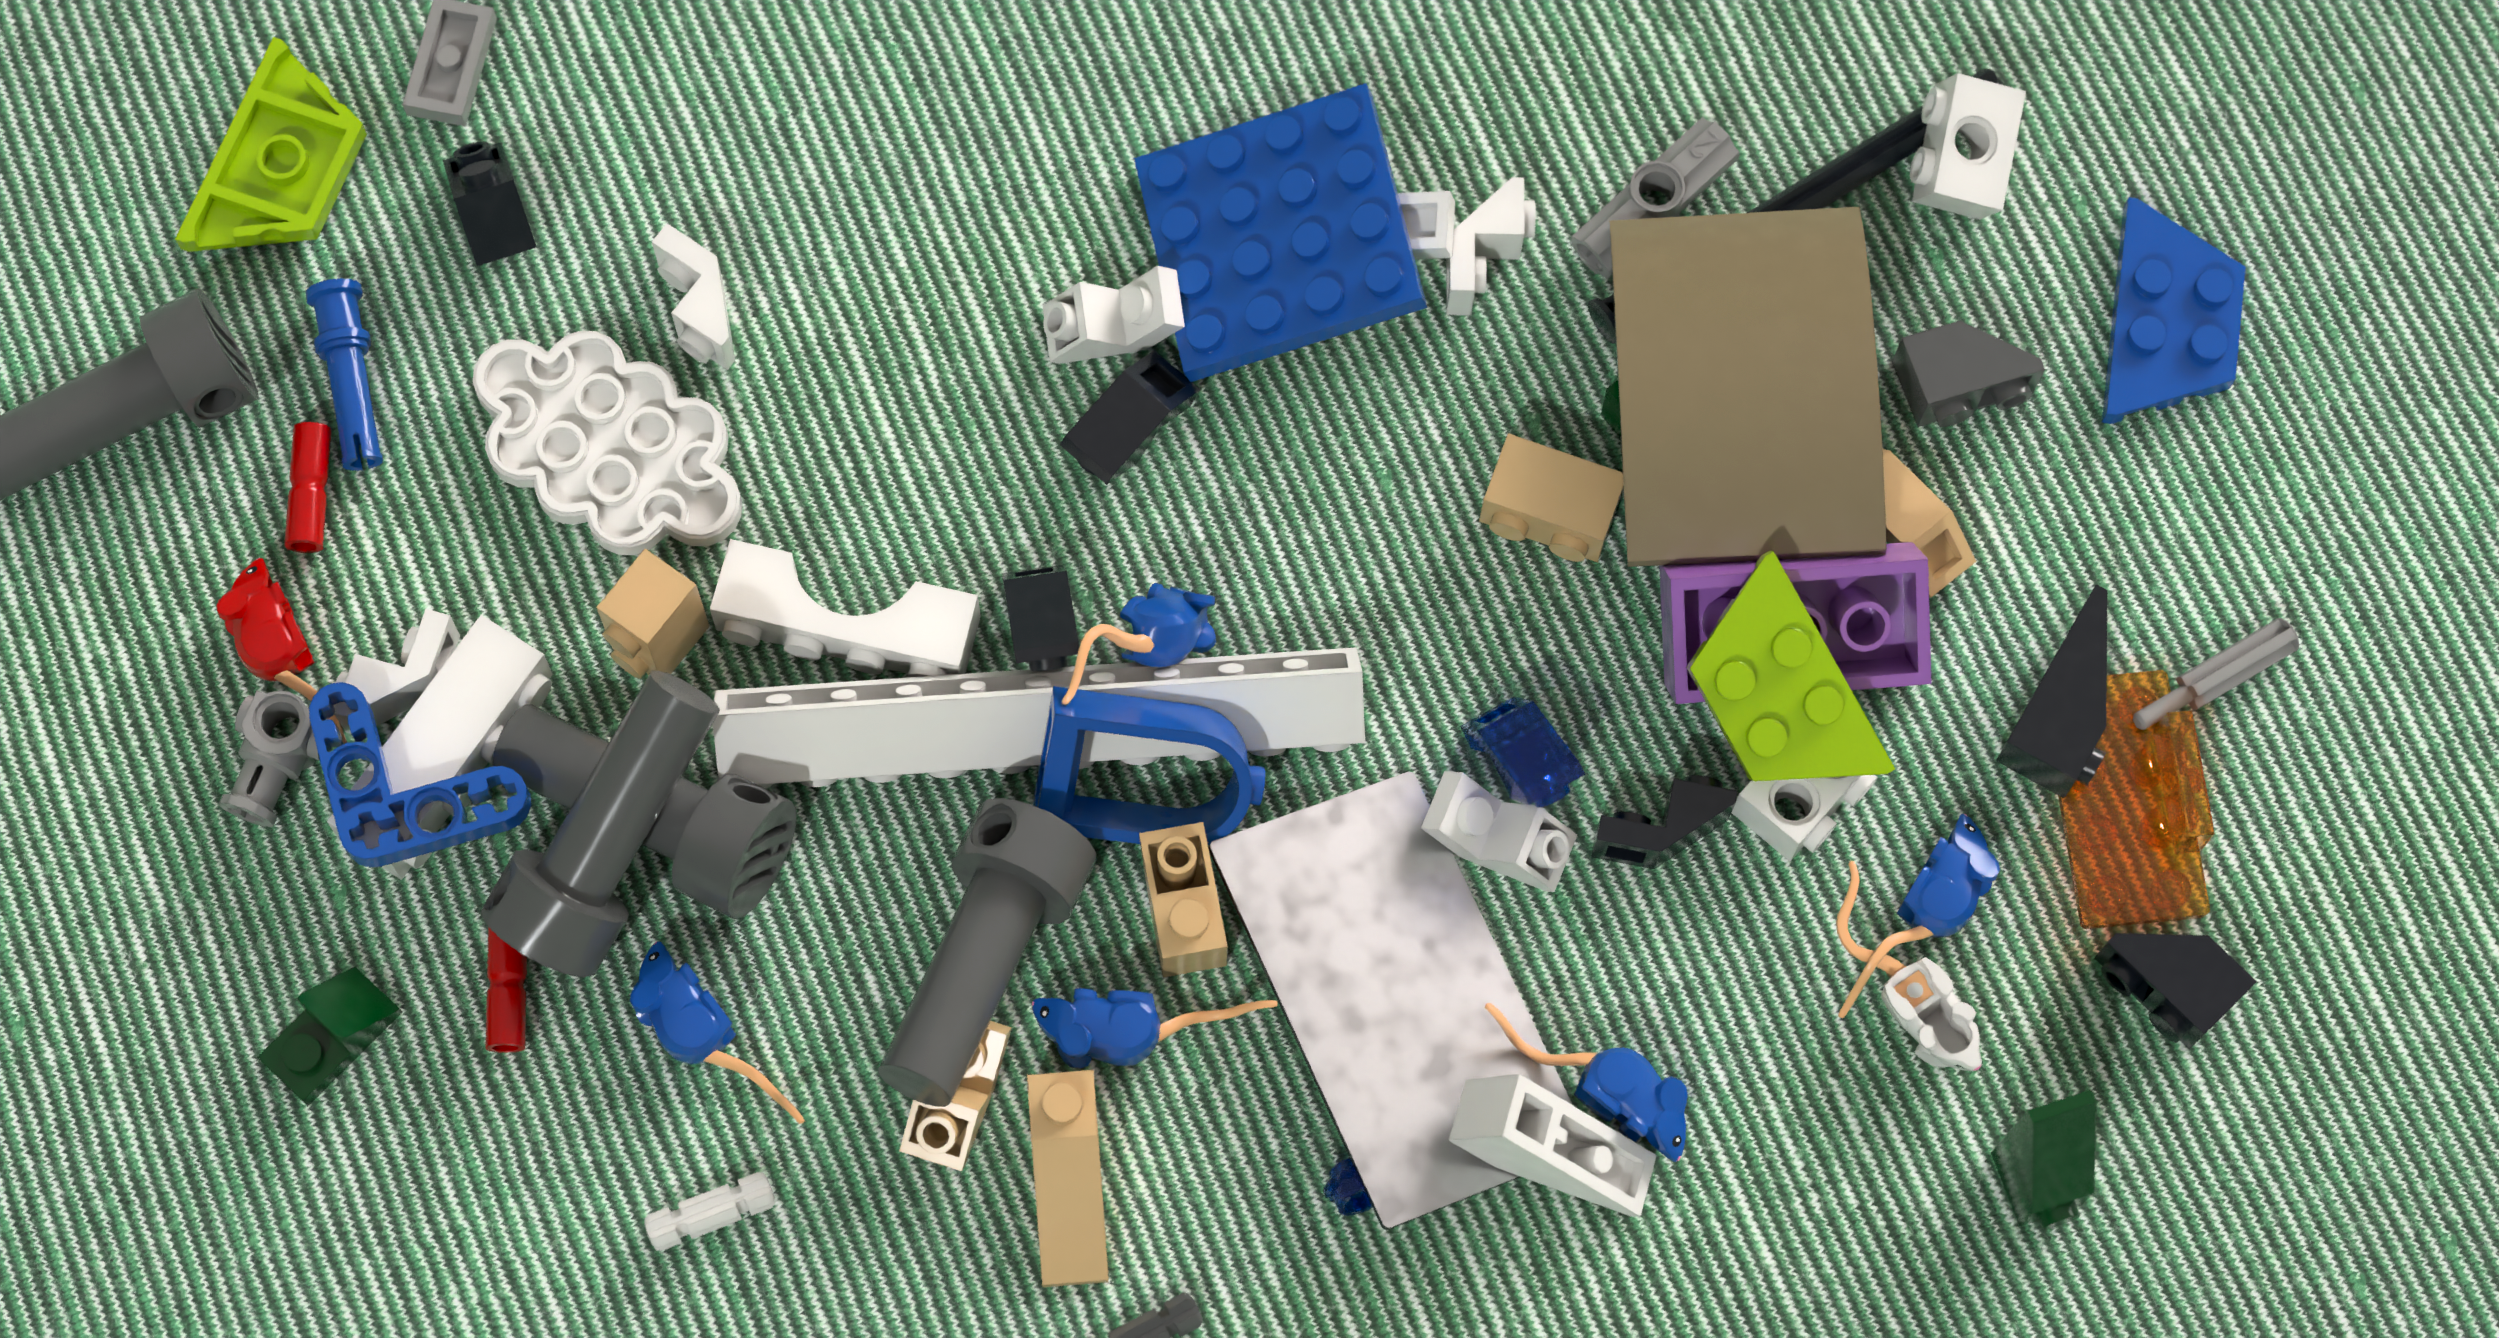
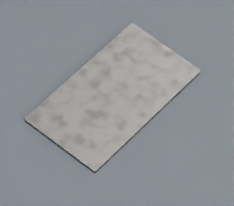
[1208,772,1572,1230]

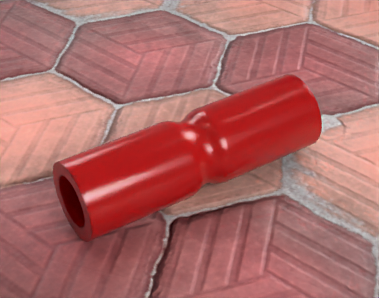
[284,422,332,553]
[485,927,527,1053]

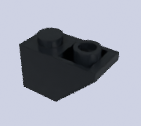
[443,141,537,266]
[2094,933,2257,1050]

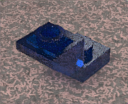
[1460,696,1585,808]

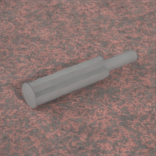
[2133,618,2299,730]

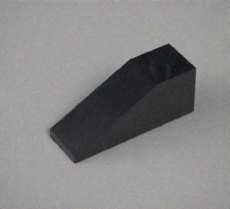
[1996,584,2107,798]

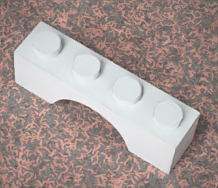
[710,539,981,677]

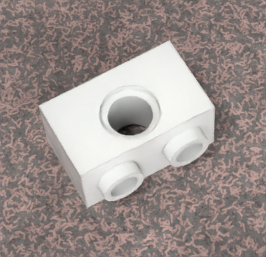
[1910,73,2026,220]

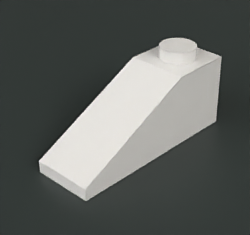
[1448,1074,1657,1217]

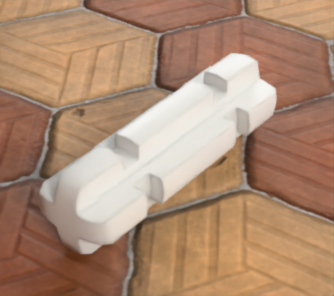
[644,1172,775,1251]

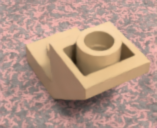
[1883,449,1977,598]
[899,1021,1012,1171]

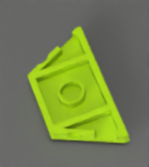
[175,37,367,252]
[1686,551,1895,781]

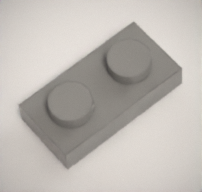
[402,0,497,127]

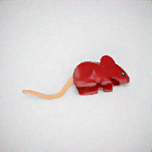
[216,558,347,744]

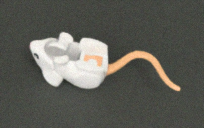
[1836,861,1982,1071]

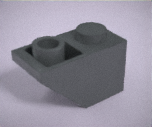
[1892,321,2045,427]

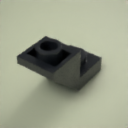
[1060,350,1201,485]
[1002,564,1079,671]
[1591,775,1737,869]

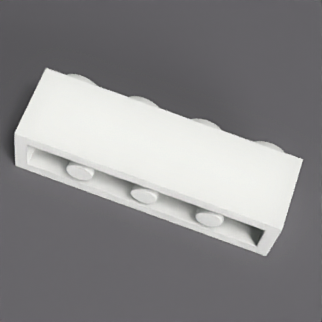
[327,615,553,880]

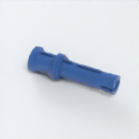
[306,278,383,471]

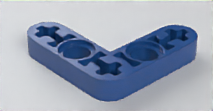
[309,682,531,868]

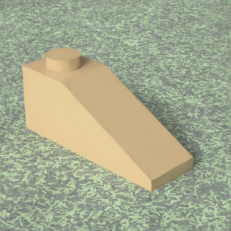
[1027,1070,1109,1287]

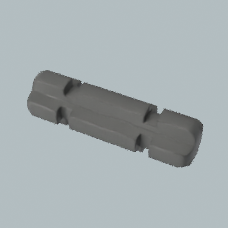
[1107,1293,1202,1338]

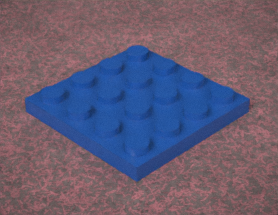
[1134,83,1427,382]

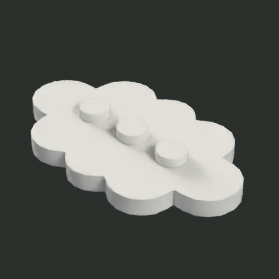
[473,331,742,555]

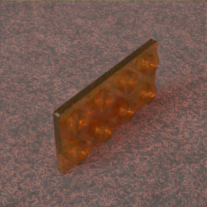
[2058,670,2215,929]

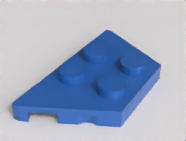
[2102,197,2246,424]

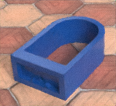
[1033,686,1265,845]

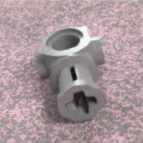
[219,690,320,827]

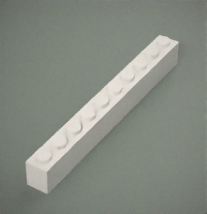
[713,647,1365,789]

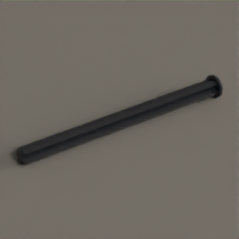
[1588,69,2003,344]

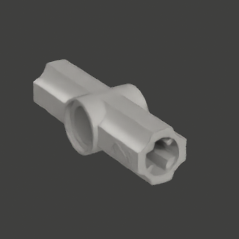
[1571,117,1739,279]

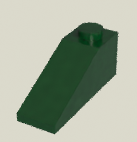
[1991,1089,2097,1230]

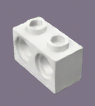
[1731,775,1878,861]

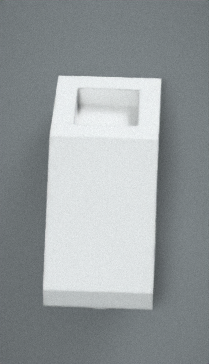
[1446,177,1536,315]
[652,224,735,370]
[1042,266,1184,364]
[334,609,460,734]
[1421,771,1577,892]

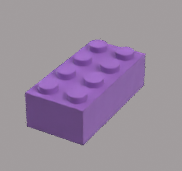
[1659,542,1931,704]

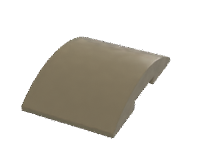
[1609,207,1887,567]

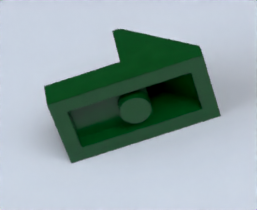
[257,966,403,1106]

